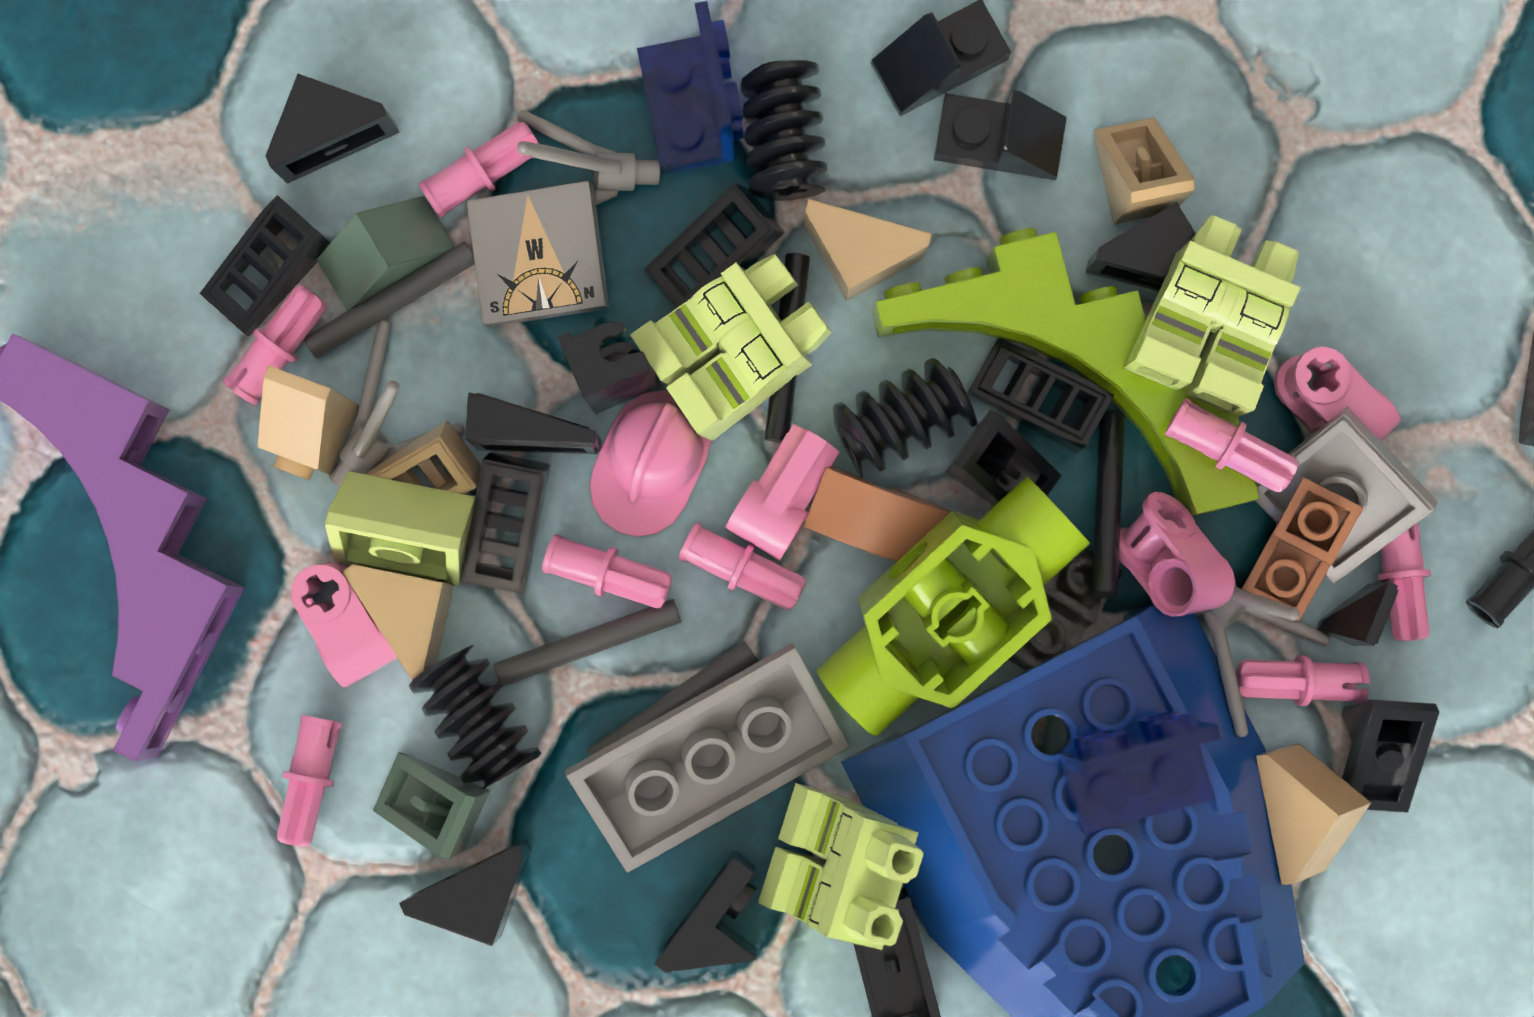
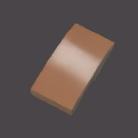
[804,466,951,562]
[1242,477,1364,621]

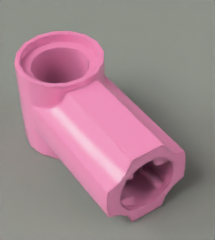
[726,424,840,561]

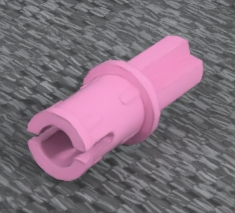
[418,122,539,218]
[223,285,326,405]
[1164,398,1298,492]
[1377,522,1431,642]
[679,523,805,610]
[542,534,672,608]
[1235,655,1370,706]
[277,715,343,847]

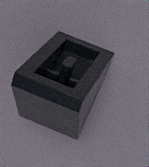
[265,73,400,184]
[1085,202,1196,292]
[945,410,1061,506]
[399,838,532,946]

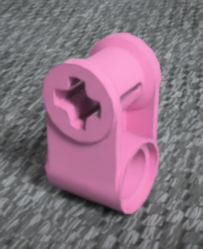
[1274,346,1401,441]
[1119,492,1235,617]
[291,563,397,688]

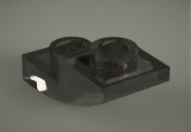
[1008,548,1123,671]

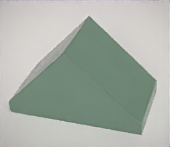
[317,196,455,311]
[373,752,490,860]

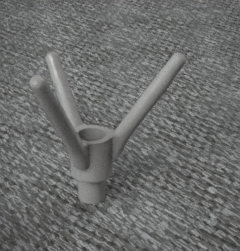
[517,110,660,205]
[329,319,465,488]
[1190,579,1331,737]

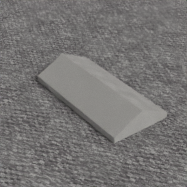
[565,643,850,873]

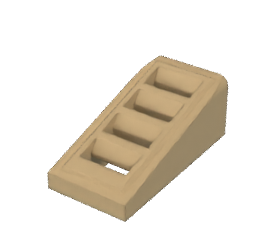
[335,421,481,496]

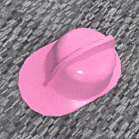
[590,390,711,537]

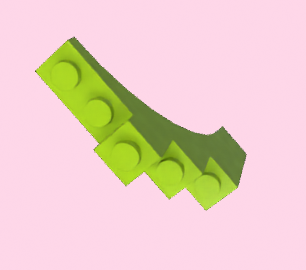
[872,228,1260,516]

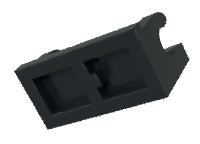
[557,322,658,414]
[853,888,941,1017]

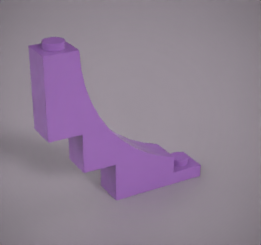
[0,333,245,762]

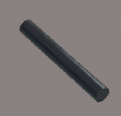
[764,253,810,443]
[1091,410,1125,599]

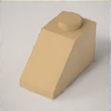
[258,365,359,480]

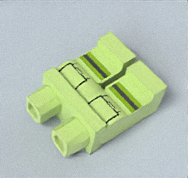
[1123,215,1301,417]
[630,254,832,441]
[758,783,923,950]

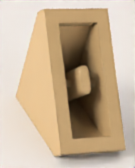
[1094,117,1195,224]
[804,199,932,301]
[342,564,454,680]
[1256,744,1371,885]

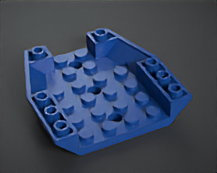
[841,602,1305,1017]

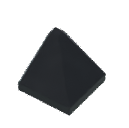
[1316,582,1399,646]

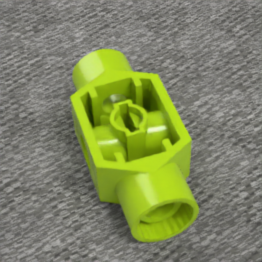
[816,476,1090,737]

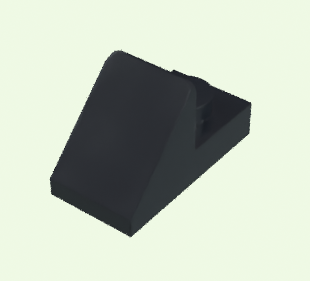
[871,0,1011,117]
[933,90,1067,180]
[1342,700,1440,812]
[654,851,757,973]

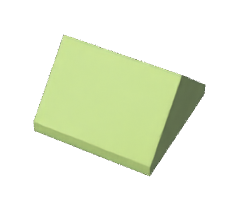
[325,471,475,586]

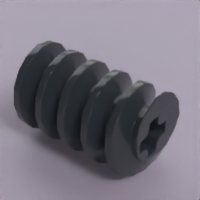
[740,60,828,201]
[833,358,978,478]
[409,645,541,792]

